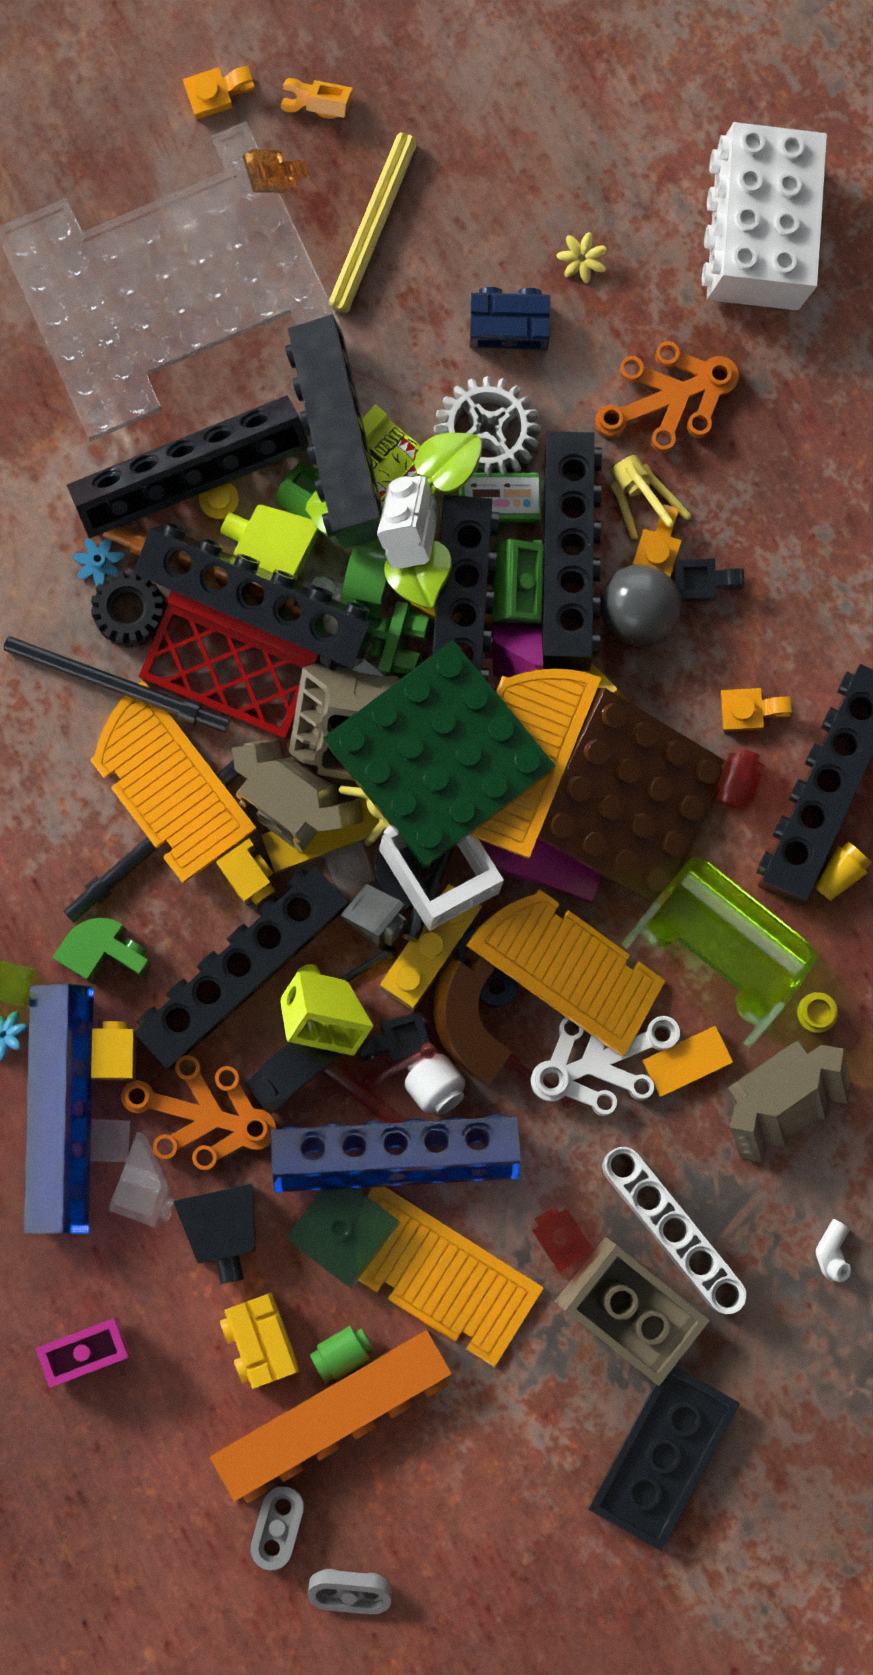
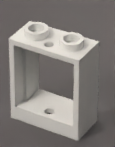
[379,825,504,931]

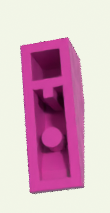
[483,839,601,903]

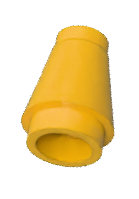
[814,841,872,902]

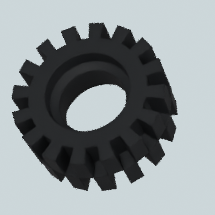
[91,570,165,647]

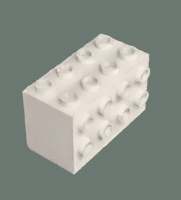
[702,122,827,310]

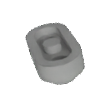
[250,1485,304,1570]
[308,1569,392,1614]

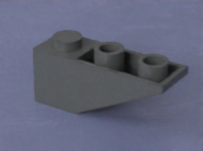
[341,884,406,949]

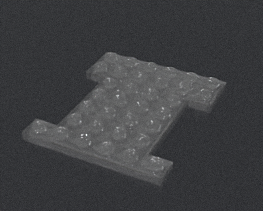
[0,121,342,442]

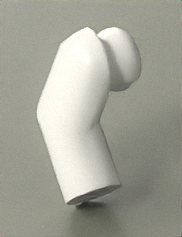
[816,1219,851,1282]

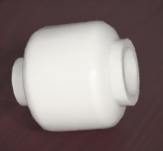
[405,1053,465,1115]

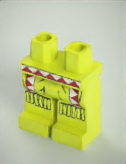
[362,404,440,507]

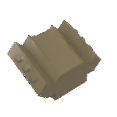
[289,662,400,781]
[232,740,363,852]
[728,1039,851,1163]

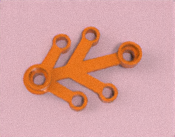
[594,341,739,453]
[121,1055,276,1170]

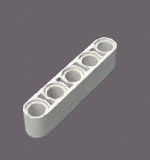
[602,1147,747,1314]

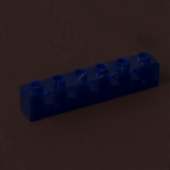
[271,1114,521,1193]

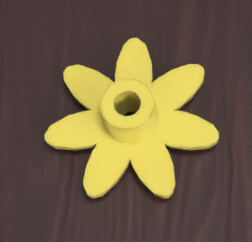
[557,232,607,283]

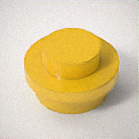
[199,482,239,519]
[797,992,838,1033]

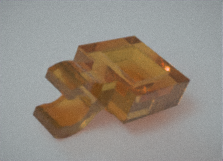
[242,149,310,193]

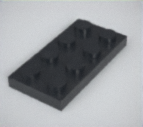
[587,1366,740,1551]

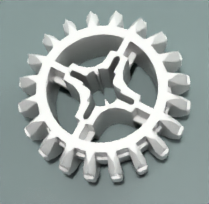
[434,376,541,476]

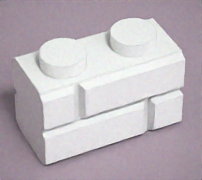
[377,475,439,569]

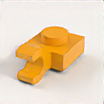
[182,66,255,120]
[280,78,353,119]
[632,504,682,577]
[720,688,792,732]

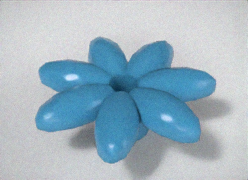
[72,538,125,586]
[0,1011,28,1061]

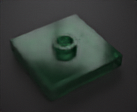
[285,1172,401,1289]

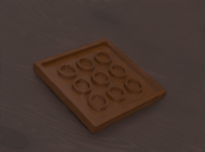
[537,688,729,906]

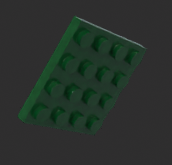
[323,640,556,869]

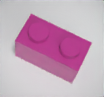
[35,1317,132,1388]

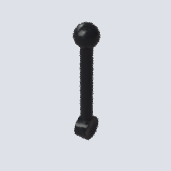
[339,945,397,982]

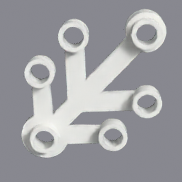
[530,1016,680,1116]

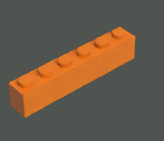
[209,1329,452,1503]

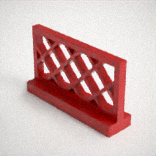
[138,590,320,738]

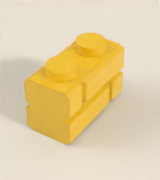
[220,1292,300,1389]

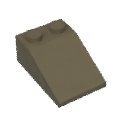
[554,1237,710,1386]

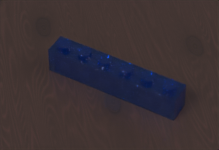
[23,983,94,1234]

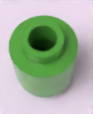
[310,1325,374,1383]

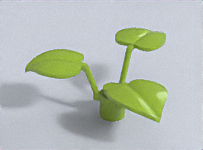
[305,433,482,610]

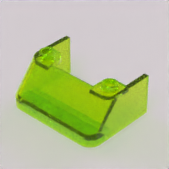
[621,858,817,1048]

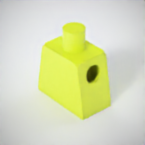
[220,505,321,583]
[280,964,373,1056]

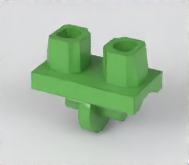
[369,601,433,677]

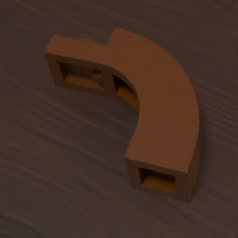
[433,947,513,1085]

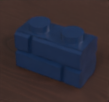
[469,287,550,350]

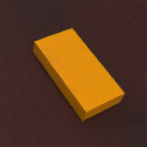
[641,1026,733,1098]

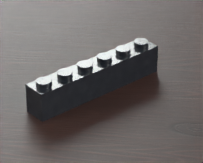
[285,314,383,550]

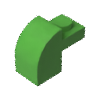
[337,539,388,629]
[52,918,151,983]

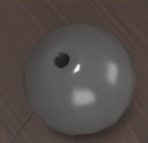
[600,565,682,646]

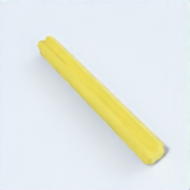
[329,133,417,314]

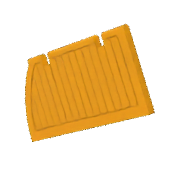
[469,669,601,859]
[90,679,257,883]
[466,889,665,1056]
[356,1181,544,1367]

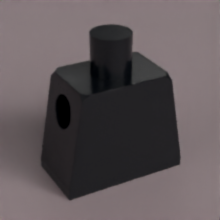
[174,1184,256,1285]

